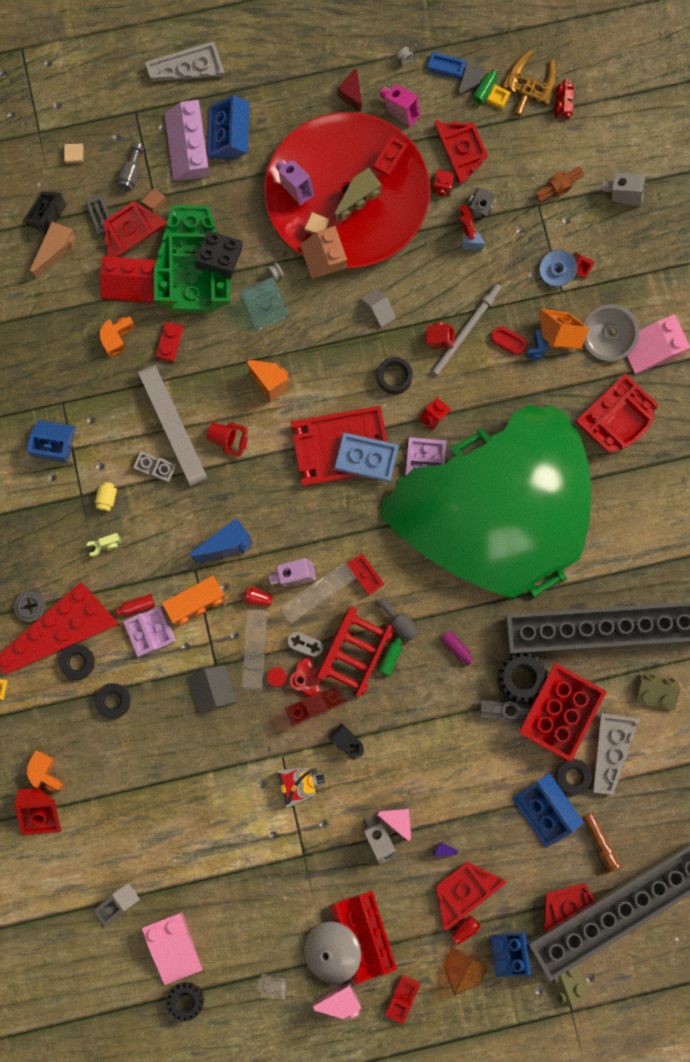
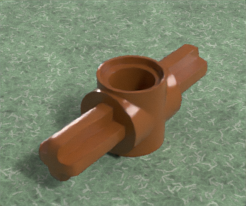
[535,167,584,202]

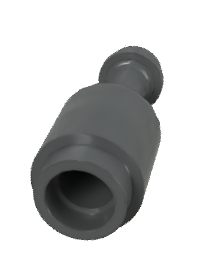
[117,143,144,191]
[376,596,419,642]

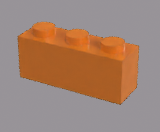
[162,575,226,626]

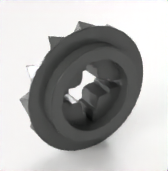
[14,591,46,622]

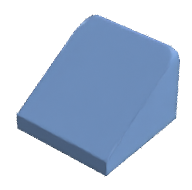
[461,232,485,250]

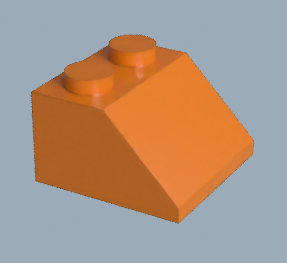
[539,309,590,350]
[247,360,290,402]

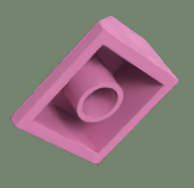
[313,982,361,1019]

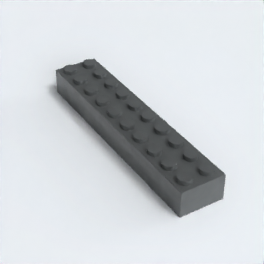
[504,602,690,656]
[526,842,690,982]

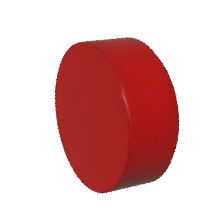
[267,667,287,687]

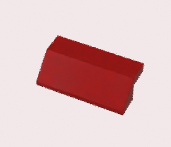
[329,890,397,985]

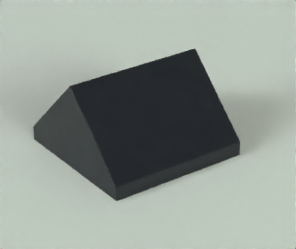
[23,191,67,234]

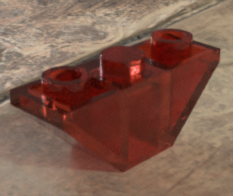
[284,684,346,726]

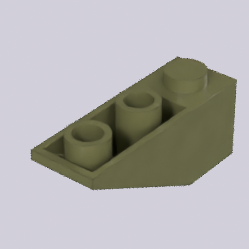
[335,168,382,223]

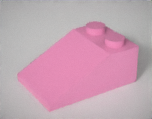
[626,314,690,375]
[142,912,203,985]

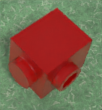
[425,322,455,349]

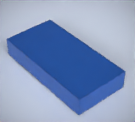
[427,52,466,79]

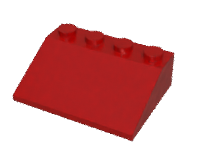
[518,663,607,762]

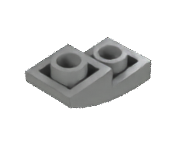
[133,451,176,483]

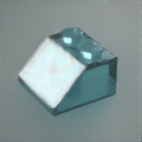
[239,277,289,331]

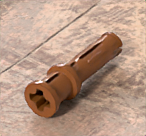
[582,812,622,874]

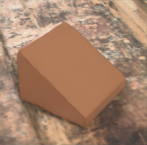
[141,189,167,214]

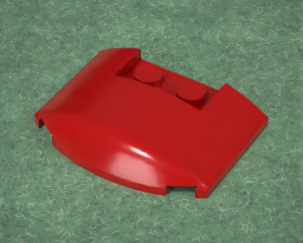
[575,373,658,453]

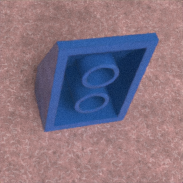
[189,518,252,563]

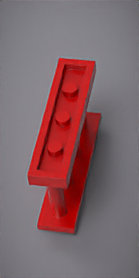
[315,606,393,697]

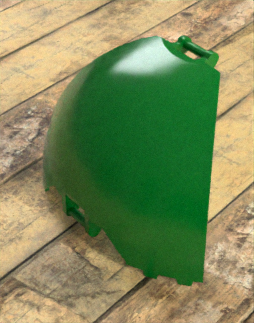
[379,405,591,599]

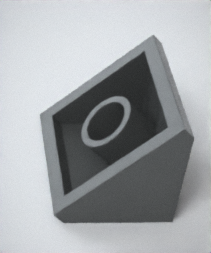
[188,665,237,714]

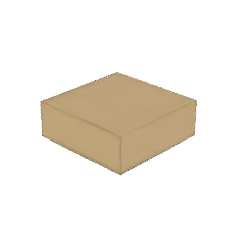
[64,143,84,164]
[305,212,329,234]

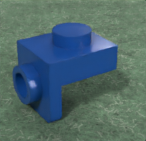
[526,330,548,360]

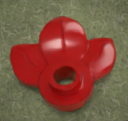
[289,657,324,696]

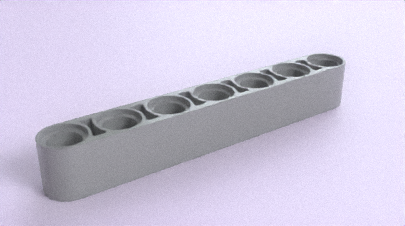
[138,364,208,487]

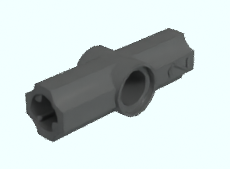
[480,700,533,721]

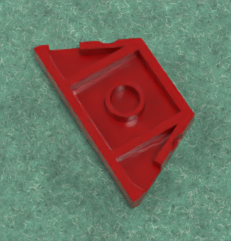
[434,120,488,185]
[104,201,168,257]
[436,862,507,931]

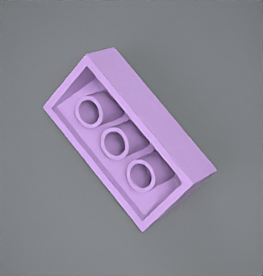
[165,100,210,181]

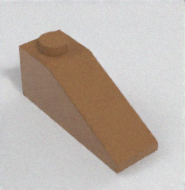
[30,222,76,278]

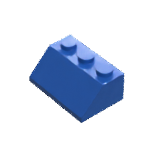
[207,95,249,159]
[512,772,584,848]

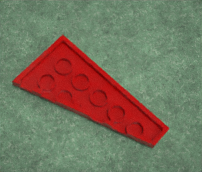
[0,582,120,675]

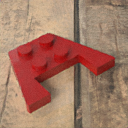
[543,883,595,932]

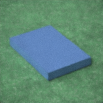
[334,432,399,483]

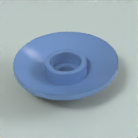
[540,250,577,287]

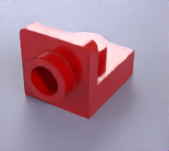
[432,170,455,197]

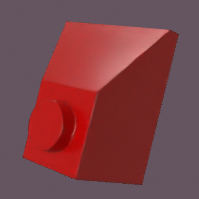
[14,788,62,835]

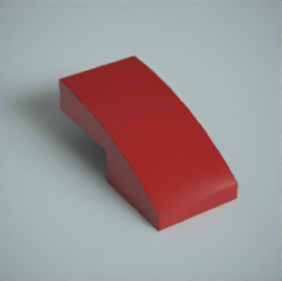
[459,205,476,240]
[385,974,421,1024]

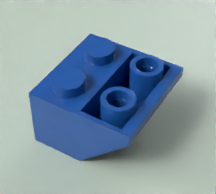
[27,420,76,463]
[490,931,531,977]

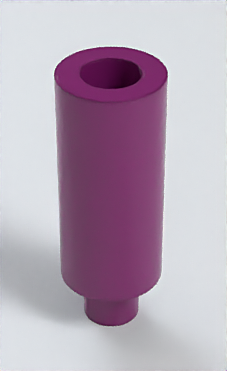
[440,630,474,665]

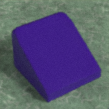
[433,842,458,856]

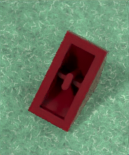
[338,69,362,111]

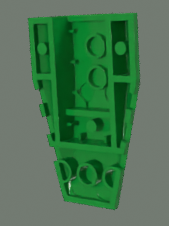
[154,205,230,313]

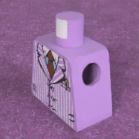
[269,558,316,587]

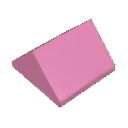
[377,809,411,841]

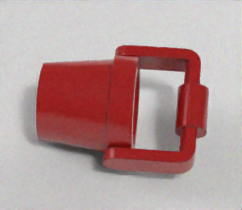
[207,422,248,457]

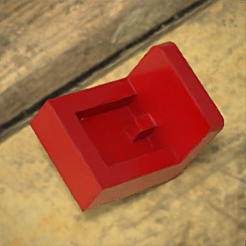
[419,397,451,431]

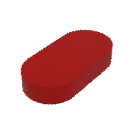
[491,327,527,355]

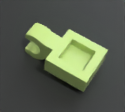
[86,533,122,557]

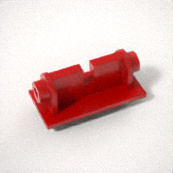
[554,78,574,119]

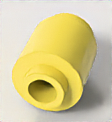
[94,482,117,511]

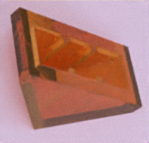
[443,947,488,996]

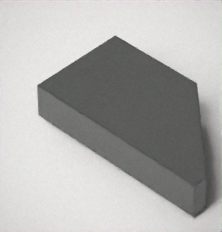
[458,62,484,96]

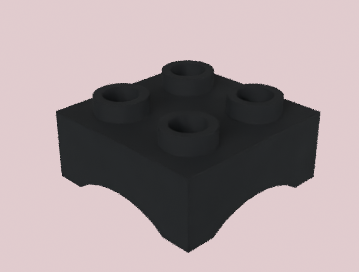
[195,230,243,279]

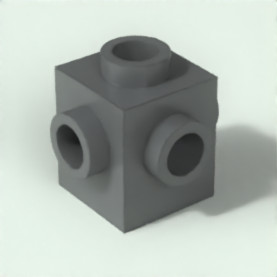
[466,187,496,218]

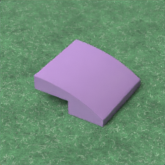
[406,437,447,475]
[123,606,176,657]

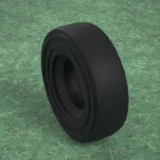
[59,644,95,680]
[95,683,131,719]
[556,759,592,795]

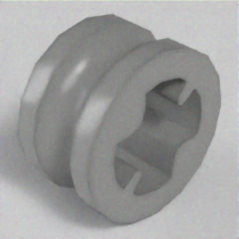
[396,47,414,65]
[268,263,284,281]

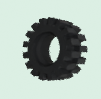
[166,982,204,1022]

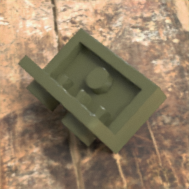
[636,673,681,710]
[550,965,590,1007]

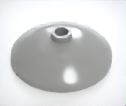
[584,304,639,361]
[304,921,361,984]

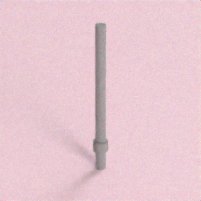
[432,284,502,376]

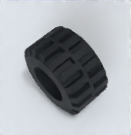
[497,653,548,703]

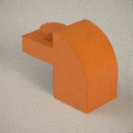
[100,317,136,358]
[27,750,65,792]

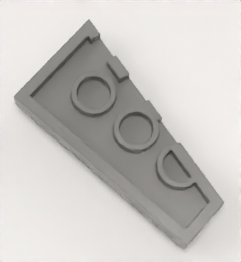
[145,41,225,81]
[592,713,641,795]

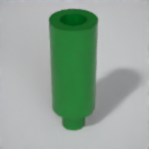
[472,69,498,105]
[377,637,403,676]

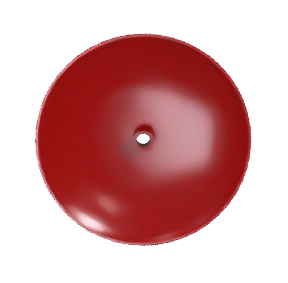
[264,112,430,268]

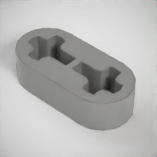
[288,632,323,658]

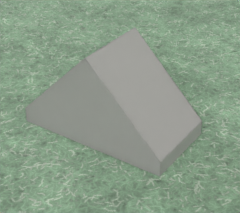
[360,288,397,328]

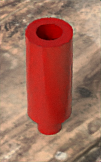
[116,594,156,616]

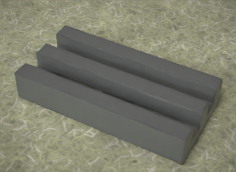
[85,195,110,236]

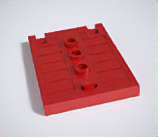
[290,405,388,487]

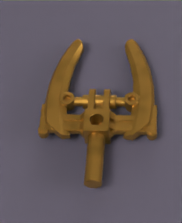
[503,50,556,117]

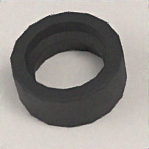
[377,357,413,395]

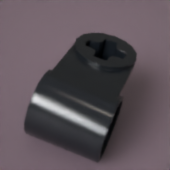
[327,723,364,759]

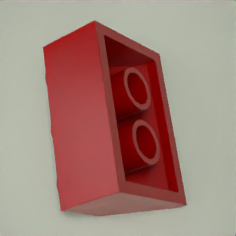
[100,256,157,304]

